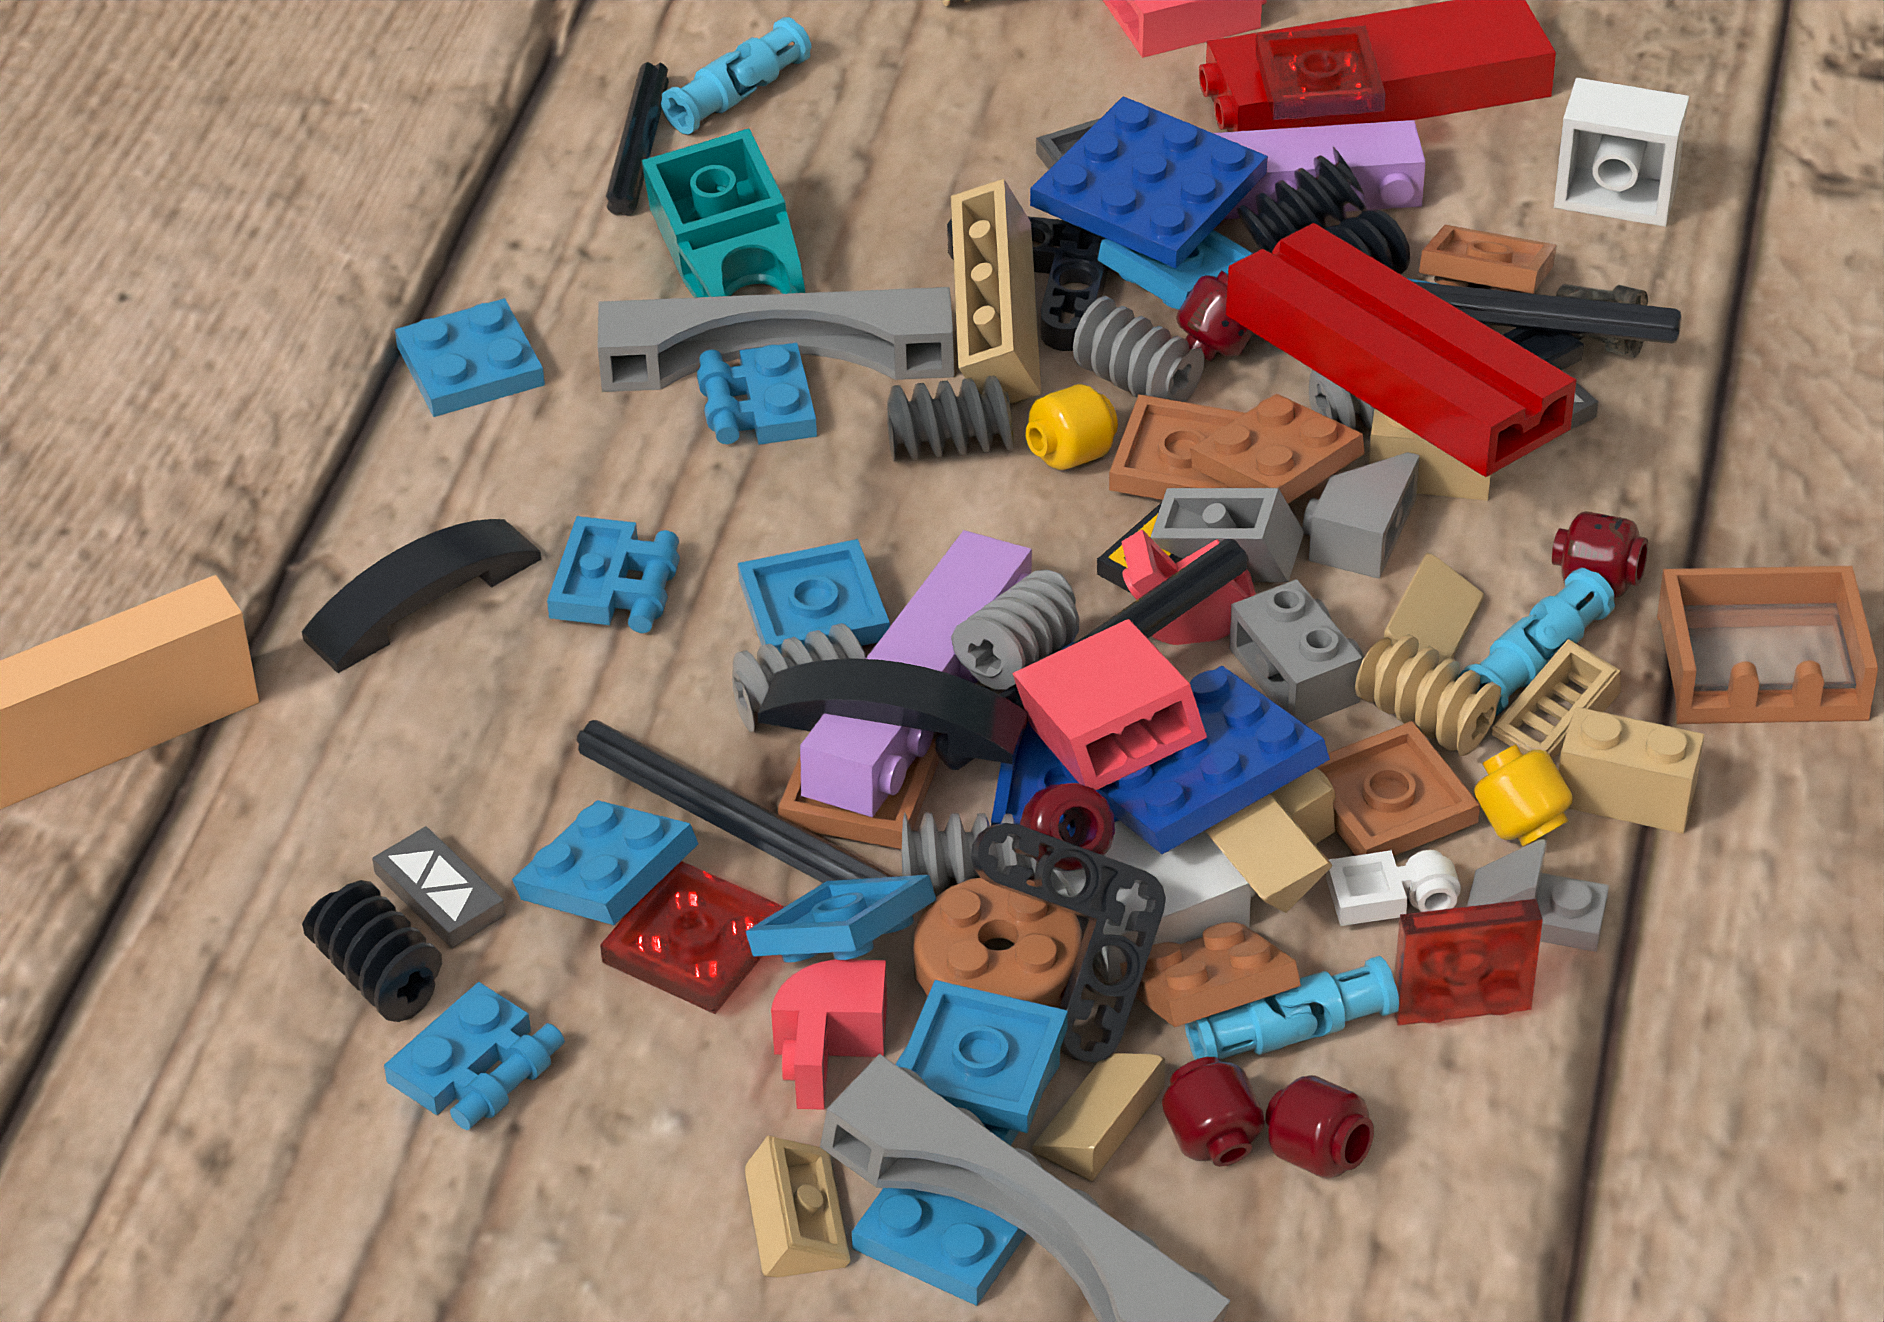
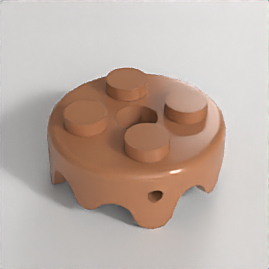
[913,877,1083,1008]

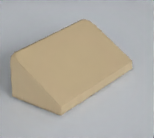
[1384,553,1484,666]
[1205,793,1333,913]
[1032,1053,1165,1182]
[745,1136,851,1277]

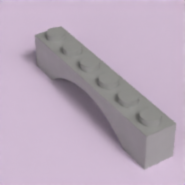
[598,287,954,392]
[820,1054,1230,1322]

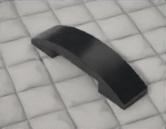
[301,519,541,673]
[758,658,1028,764]

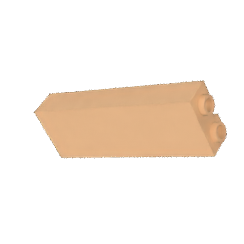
[0,575,259,809]

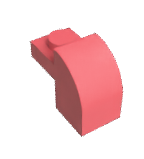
[1121,529,1256,645]
[771,959,888,1110]

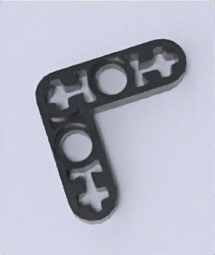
[947,216,1109,351]
[971,823,1166,1062]

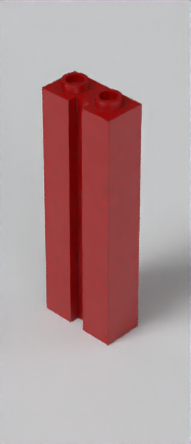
[1199,0,1556,132]
[1226,223,1577,478]

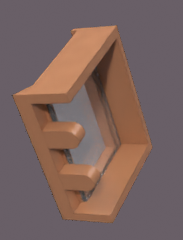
[1657,566,1878,724]

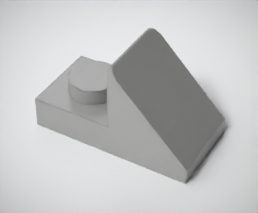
[1463,839,1609,952]

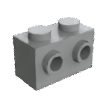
[1229,579,1364,724]

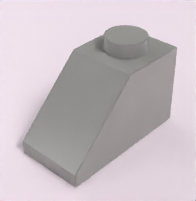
[1302,452,1420,579]
[1150,488,1304,582]

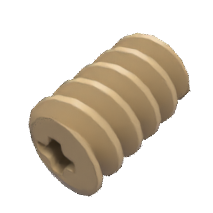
[1355,634,1501,756]

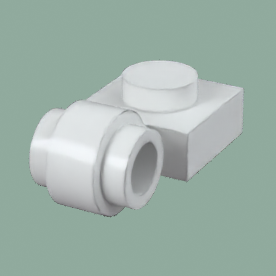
[1326,850,1461,926]

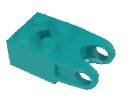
[642,128,806,298]

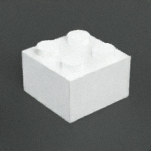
[1554,78,1689,227]

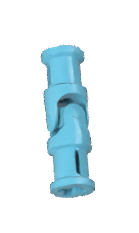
[661,17,811,135]
[1457,568,1615,716]
[1185,956,1399,1060]

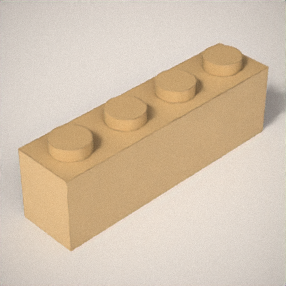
[951,179,1041,404]

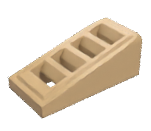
[1491,639,1621,759]

